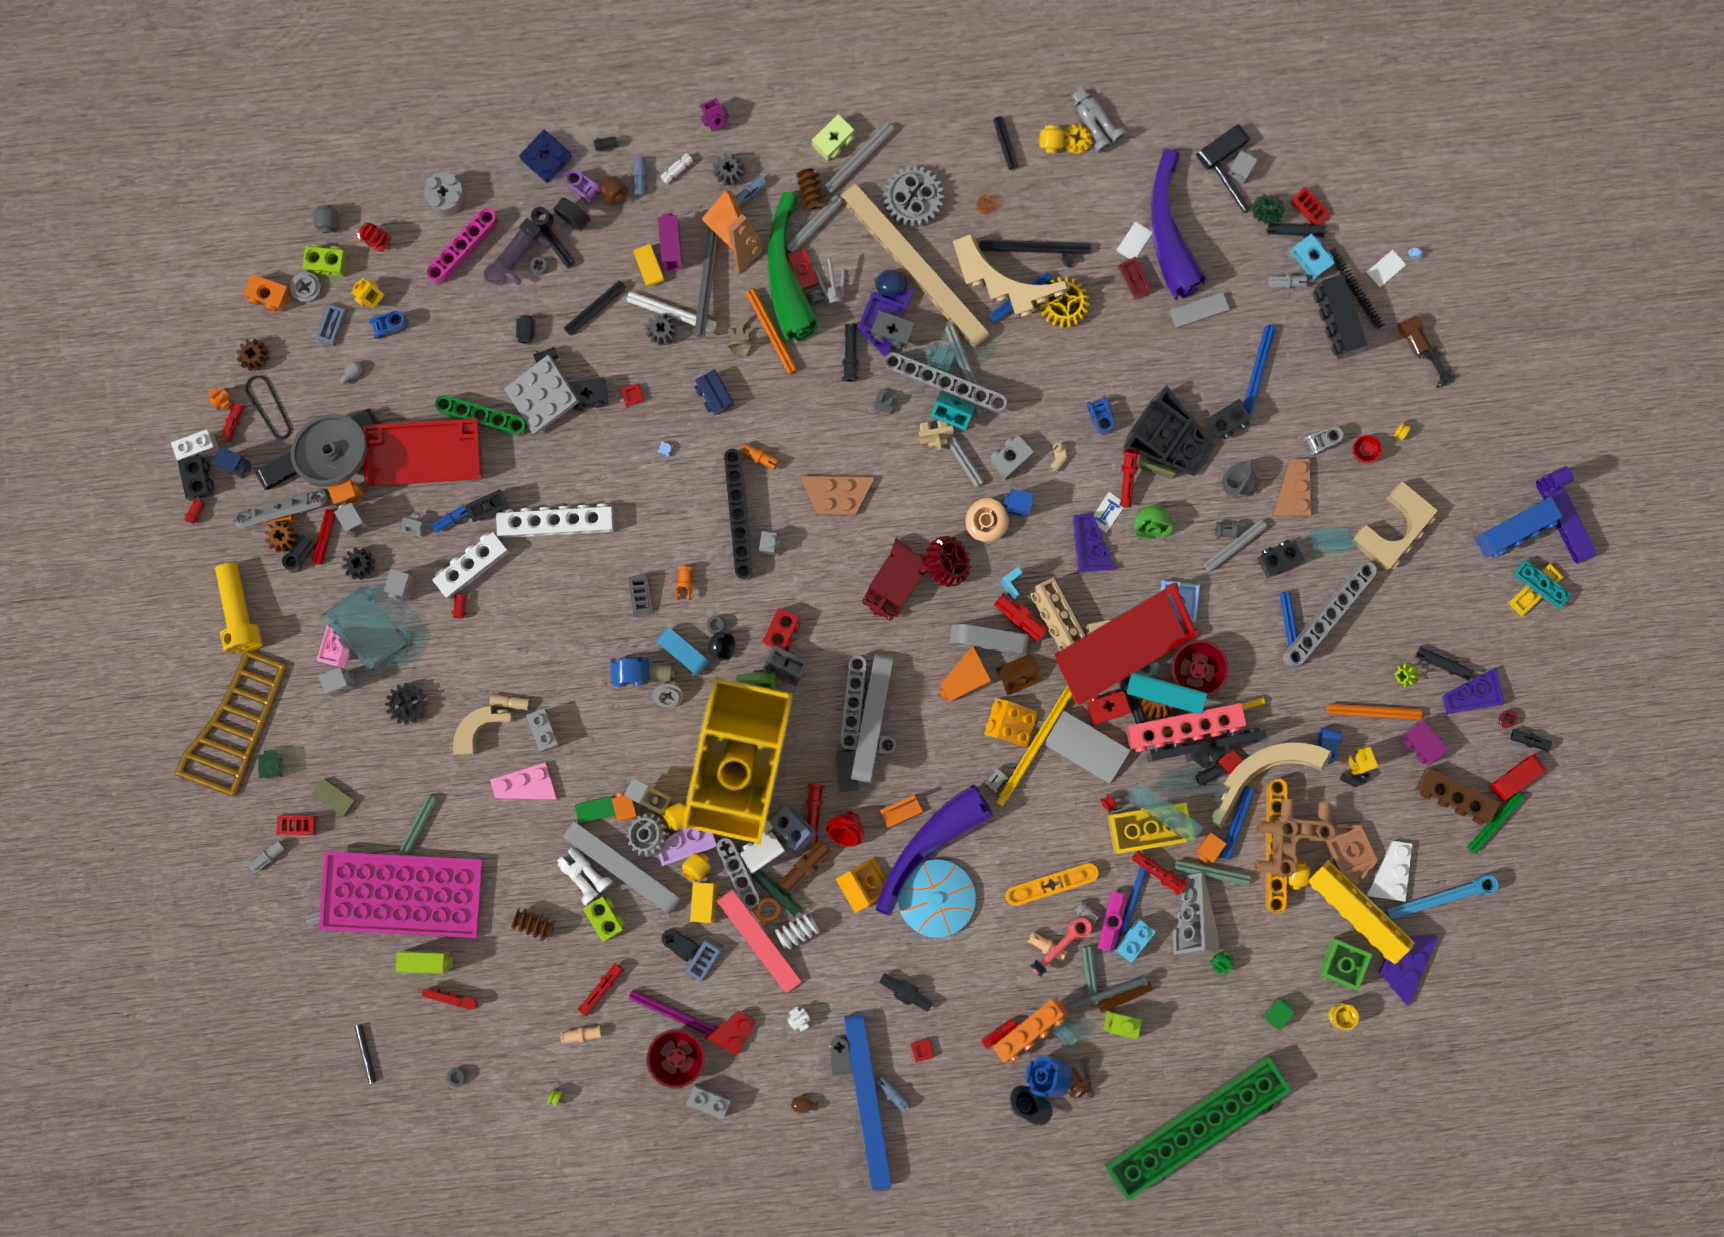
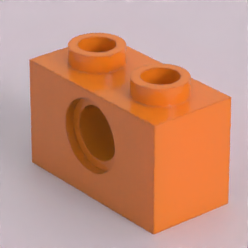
[243,274,291,312]
[327,479,364,507]

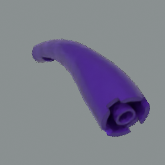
[1151,149,1208,300]
[875,784,994,916]

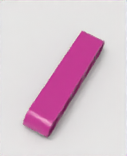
[427,208,498,285]

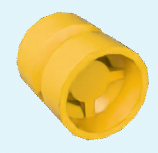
[1328,1003,1359,1030]

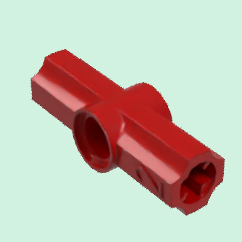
[994,593,1048,642]

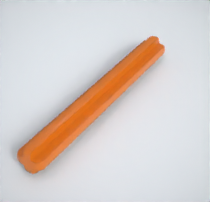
[746,288,797,374]
[1326,704,1422,720]

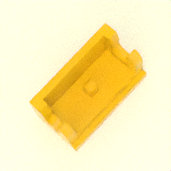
[1348,747,1378,775]
[690,882,719,923]

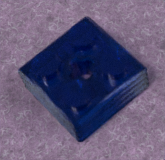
[519,129,572,183]

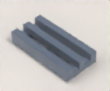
[315,303,347,346]

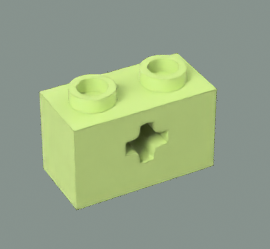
[812,114,854,161]

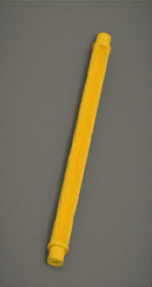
[996,685,1072,807]

